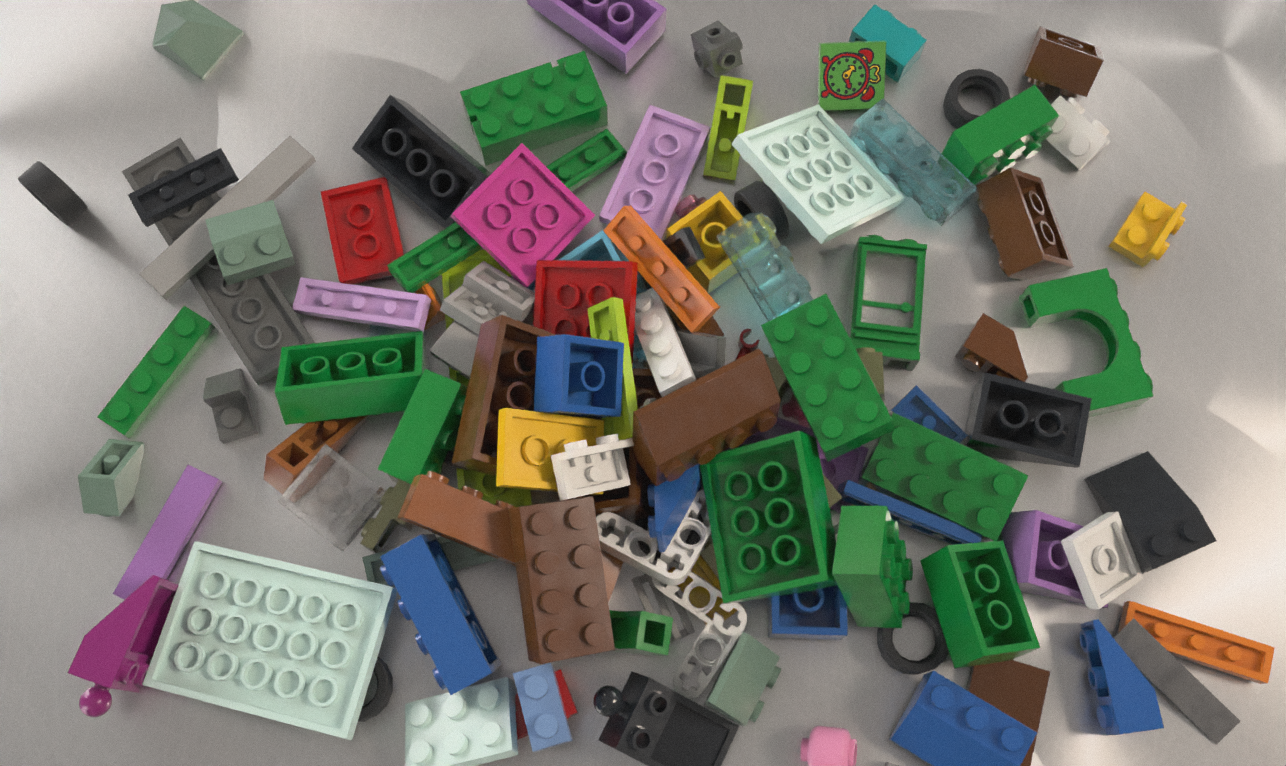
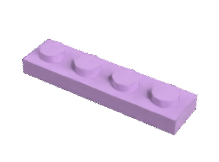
[292,277,431,331]

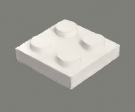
[1061,511,1144,609]

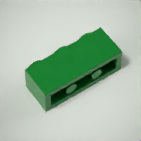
[378,369,468,484]

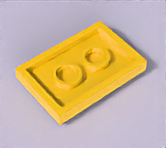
[496,408,604,495]

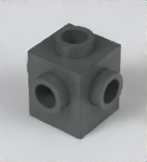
[690,20,743,78]

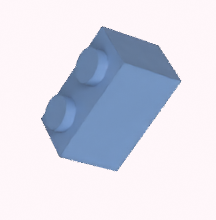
[513,662,573,752]

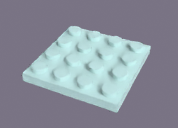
[732,104,905,244]

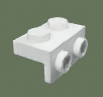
[1046,96,1110,170]
[551,434,634,501]

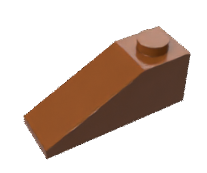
[263,415,368,500]

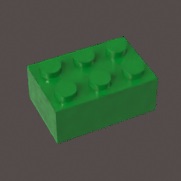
[937,85,1059,193]
[832,506,913,628]
[920,540,1040,669]

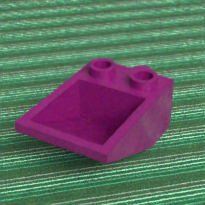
[67,575,178,717]

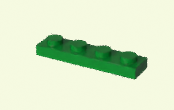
[97,306,215,439]

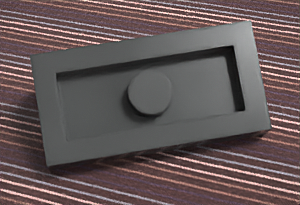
[643,328,726,378]

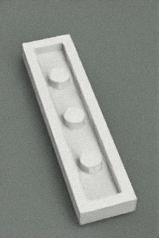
[635,288,696,397]

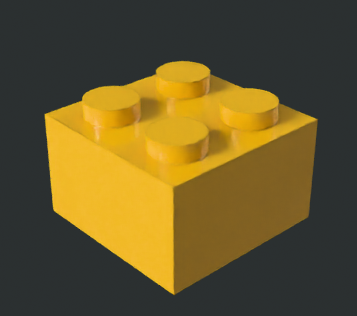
[666,191,764,294]

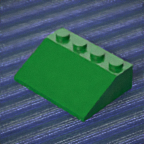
[700,430,837,604]

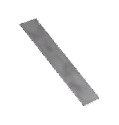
[1114,618,1241,745]

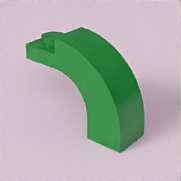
[609,610,673,656]

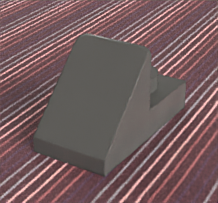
[203,368,258,444]

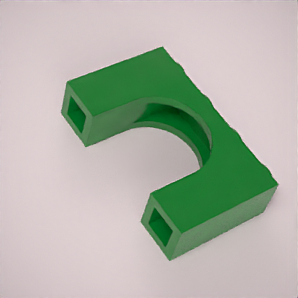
[1019,268,1153,418]

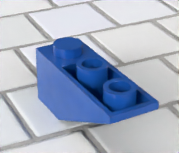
[648,464,701,552]
[1079,619,1164,736]

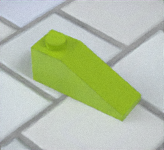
[703,75,753,180]

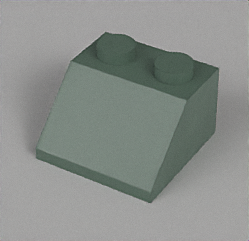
[205,200,296,285]
[703,632,781,727]

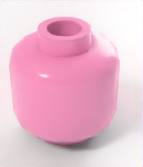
[800,726,857,766]

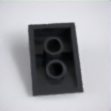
[963,372,1092,468]
[1084,451,1217,574]

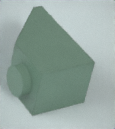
[78,439,145,517]

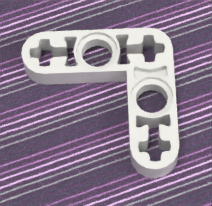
[596,490,711,586]
[652,560,747,698]

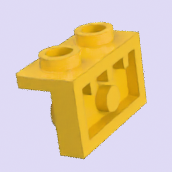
[1108,192,1187,267]

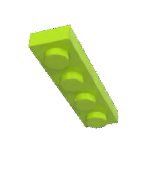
[588,297,638,441]

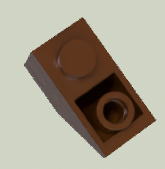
[955,313,1028,382]

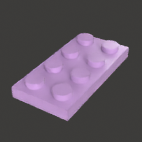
[599,105,710,241]

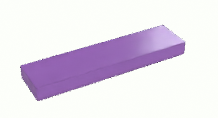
[113,465,222,600]

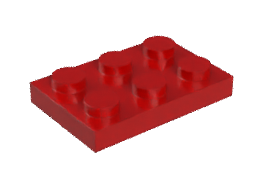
[320,177,405,285]

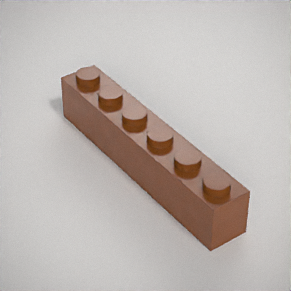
[397,471,624,602]

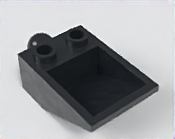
[593,671,739,766]

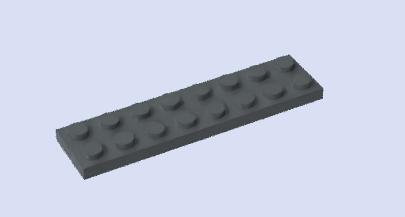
[122,137,315,385]

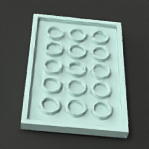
[142,541,398,740]

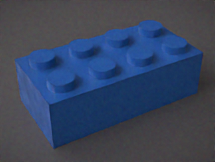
[380,534,502,695]

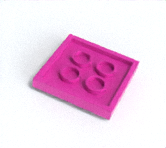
[450,143,595,287]

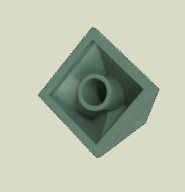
[152,0,244,81]

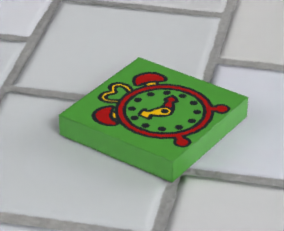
[818,40,886,110]

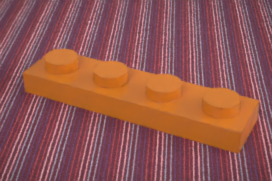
[603,205,720,333]
[1118,601,1275,684]

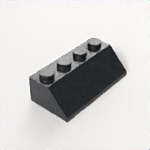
[352,95,492,229]

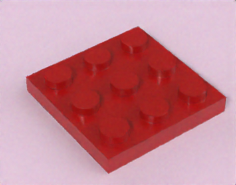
[533,260,638,368]

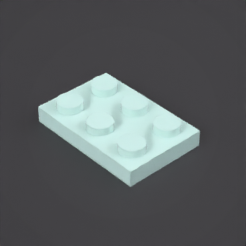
[405,677,518,766]

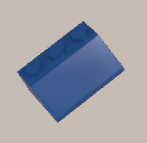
[889,670,1037,766]

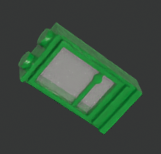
[847,235,927,371]

